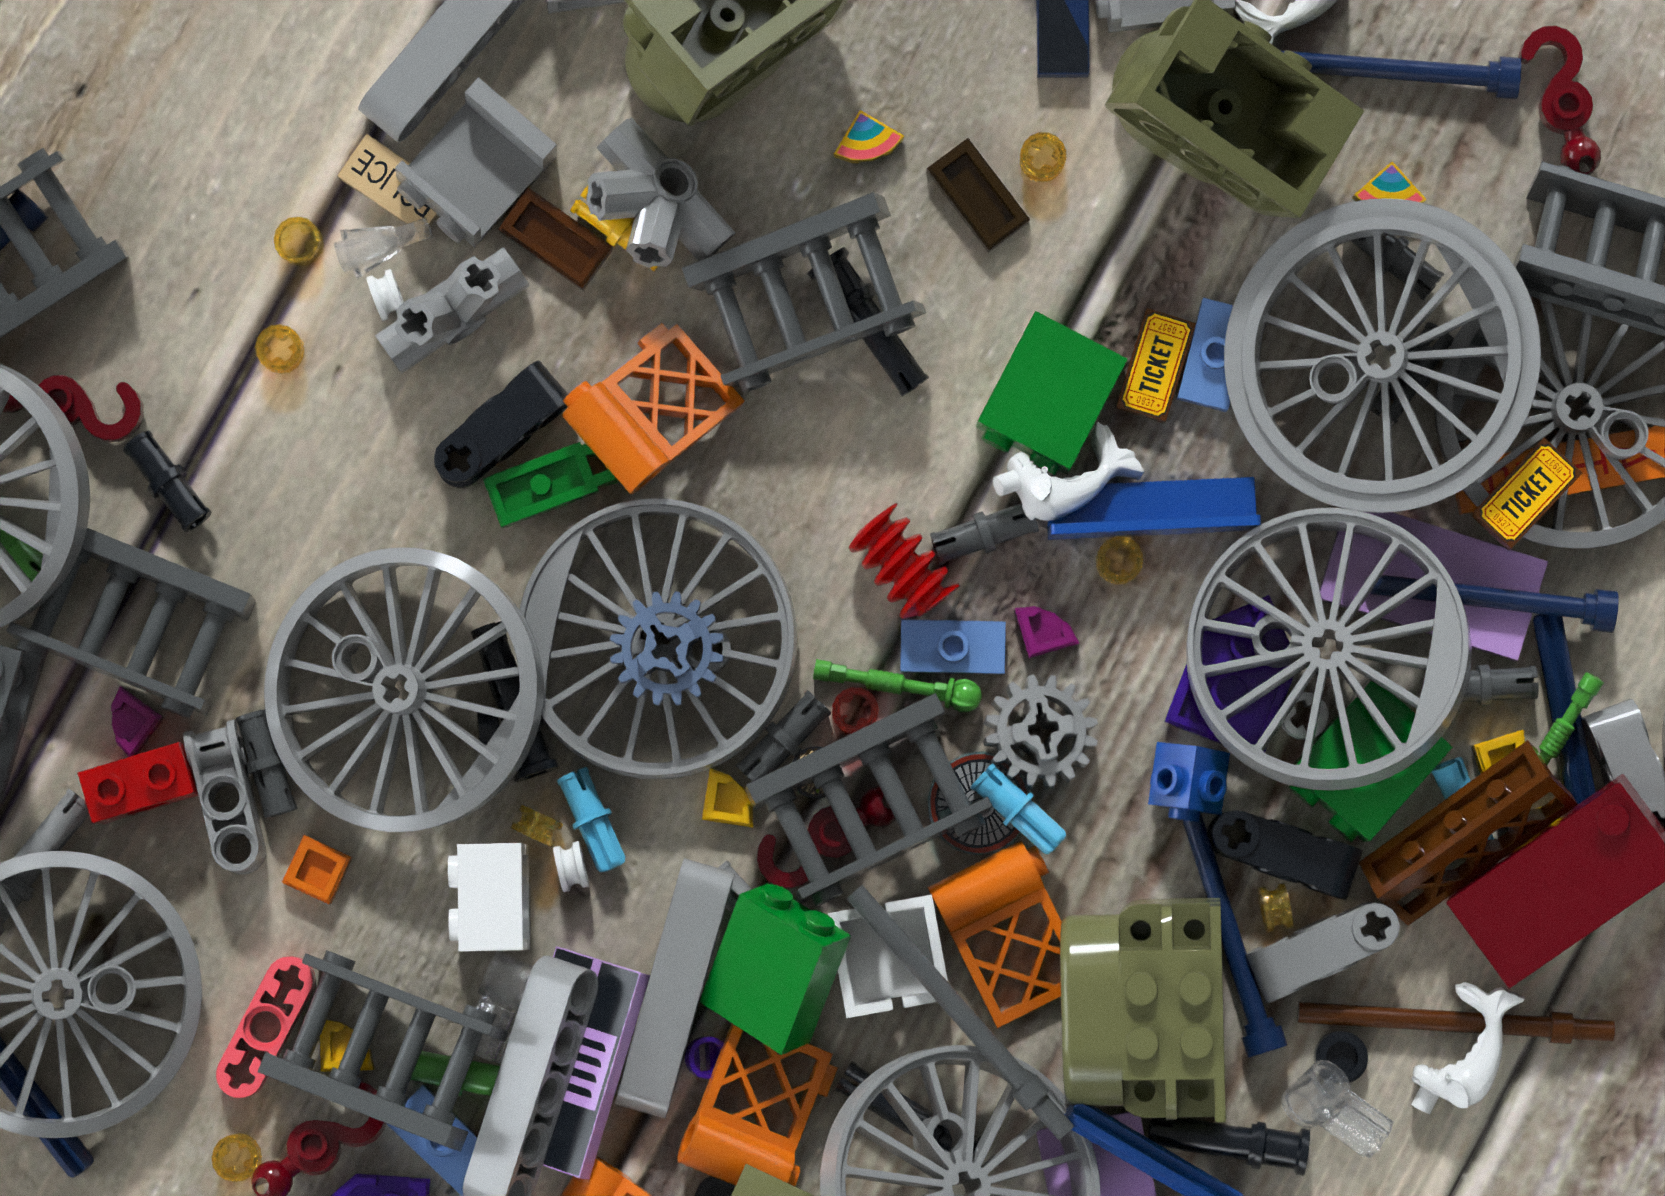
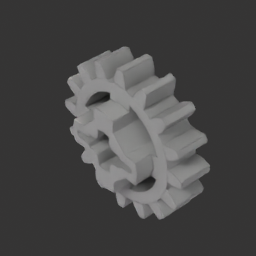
[983,675,1098,790]

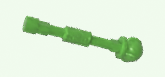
[813,659,982,712]
[1539,672,1604,765]

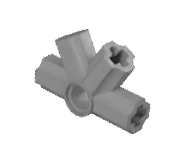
[586,117,736,268]
[375,247,530,374]

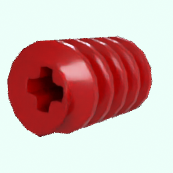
[849,503,960,619]

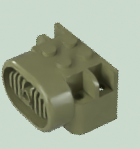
[623,0,847,126]
[1105,0,1364,218]
[1060,898,1226,1123]

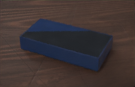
[1036,0,1089,78]

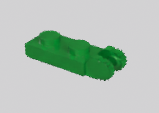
[483,442,619,529]

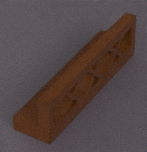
[1359,740,1578,926]

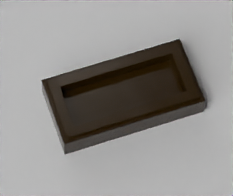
[926,138,1030,253]

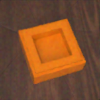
[282,835,353,905]

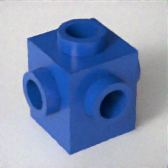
[1148,742,1230,823]

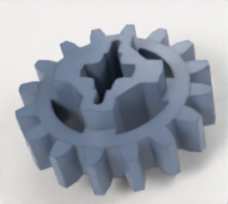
[610,591,724,706]

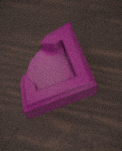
[1014,606,1079,659]
[111,686,165,757]

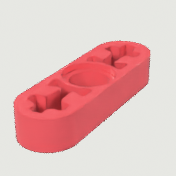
[216,956,316,1098]

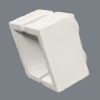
[448,843,530,951]
[827,894,948,1018]

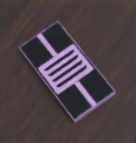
[543,946,650,1180]

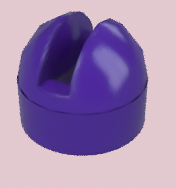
[684,1036,724,1079]

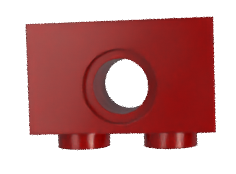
[77,742,199,825]

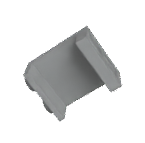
[395,77,557,248]

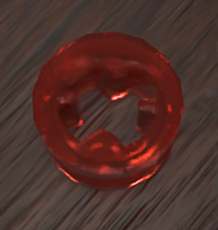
[832,687,879,734]

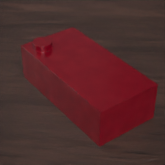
[1446,774,1665,989]

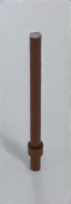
[1297,1002,1615,1044]

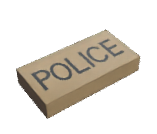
[337,134,438,237]

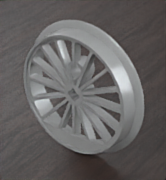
[1224,198,1541,513]

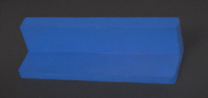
[1047,477,1261,540]

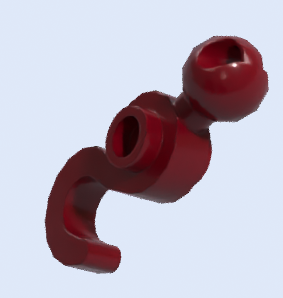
[1518,26,1601,175]
[2,375,144,442]
[757,786,896,888]
[251,1082,386,1196]

